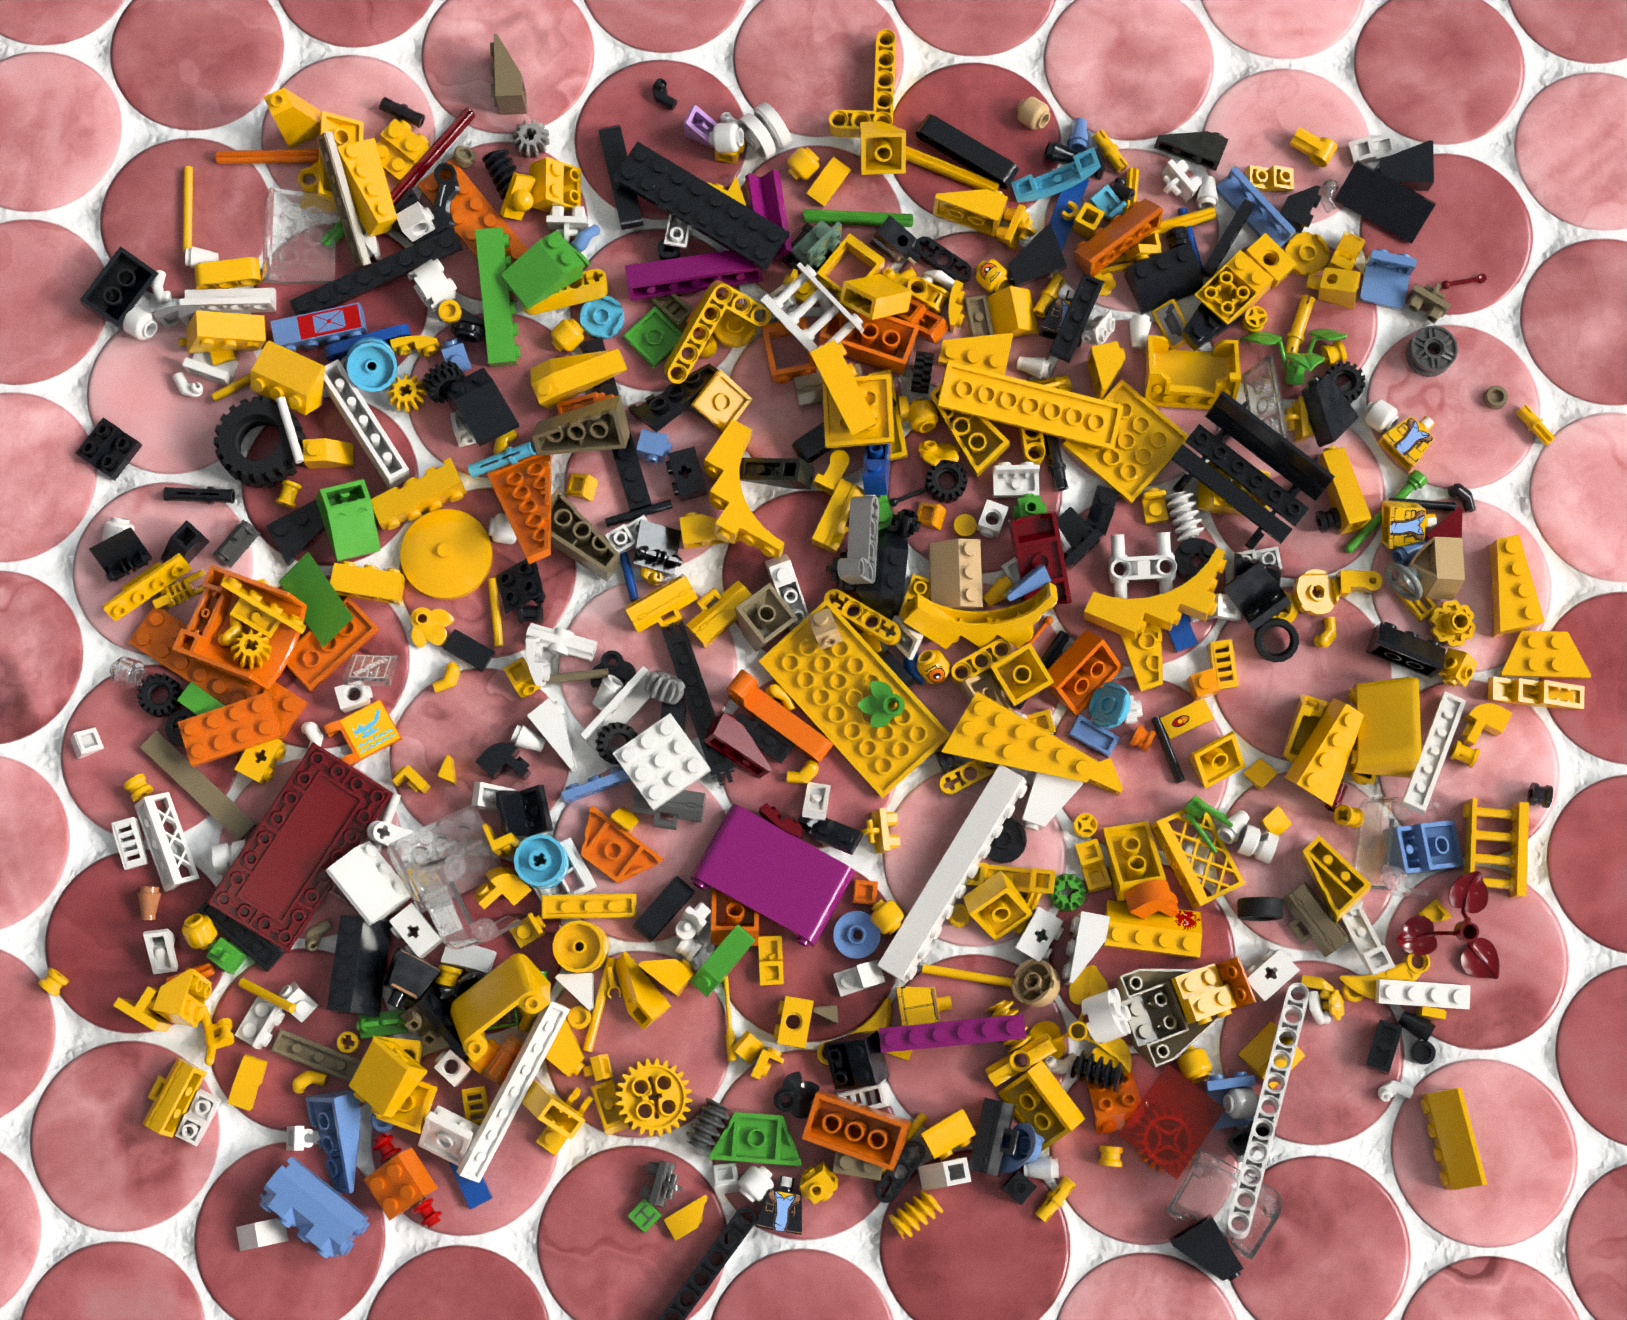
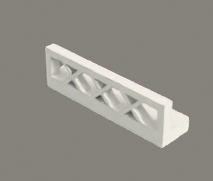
[180,288,276,313]
[580,666,652,753]
[134,792,200,892]

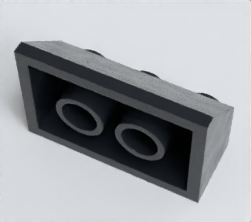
[1124,242,1203,315]
[80,246,159,328]
[1366,622,1446,678]

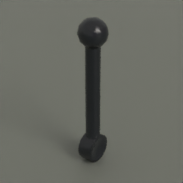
[889,485,928,507]

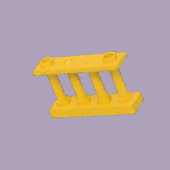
[1461,798,1529,898]

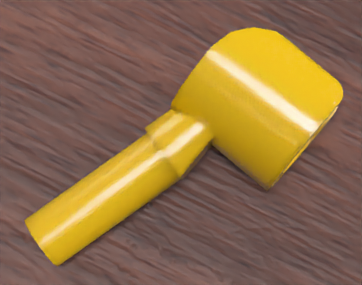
[606,966,622,999]

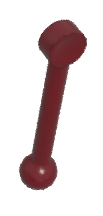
[1441,274,1487,289]

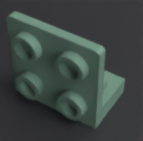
[791,220,842,269]

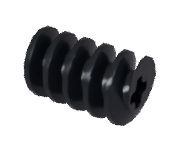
[482,149,520,200]
[1070,1050,1124,1093]

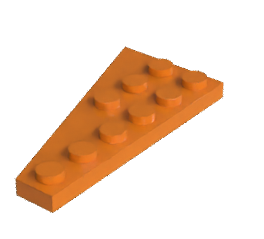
[487,453,552,564]

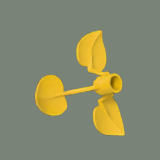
[1023,965,1132,1074]

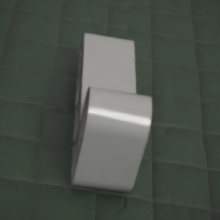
[837,496,879,584]

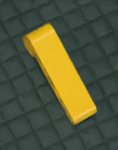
[521,269,608,315]

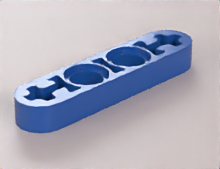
[324,324,412,361]

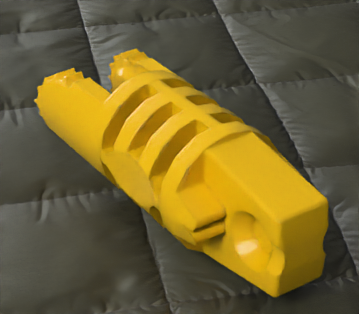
[152,569,205,609]

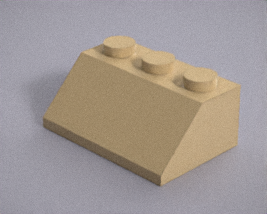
[928,539,983,611]

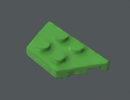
[709,1112,802,1166]

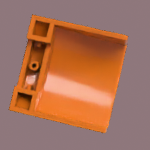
[172,564,307,690]

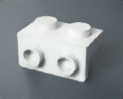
[992,462,1040,498]

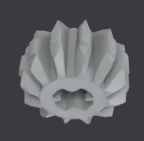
[512,119,550,158]
[644,670,685,704]

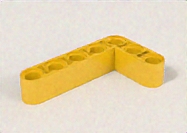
[828,29,896,138]
[663,280,771,384]

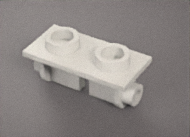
[1081,310,1115,346]

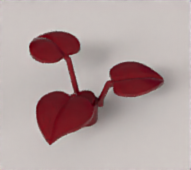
[1396,871,1500,979]

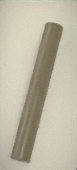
[546,668,609,684]

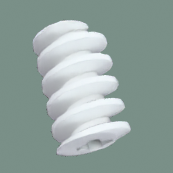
[1165,491,1204,542]

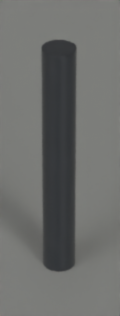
[1388,497,1456,511]
[605,499,673,527]
[1151,716,1186,784]

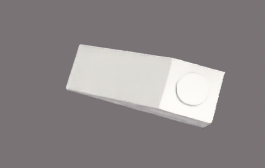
[527,698,576,772]

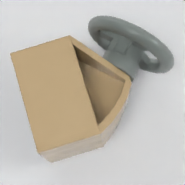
[1385,537,1465,601]

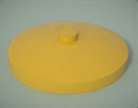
[400,509,493,600]

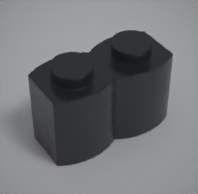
[1227,1119,1277,1163]

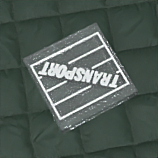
[343,654,398,686]

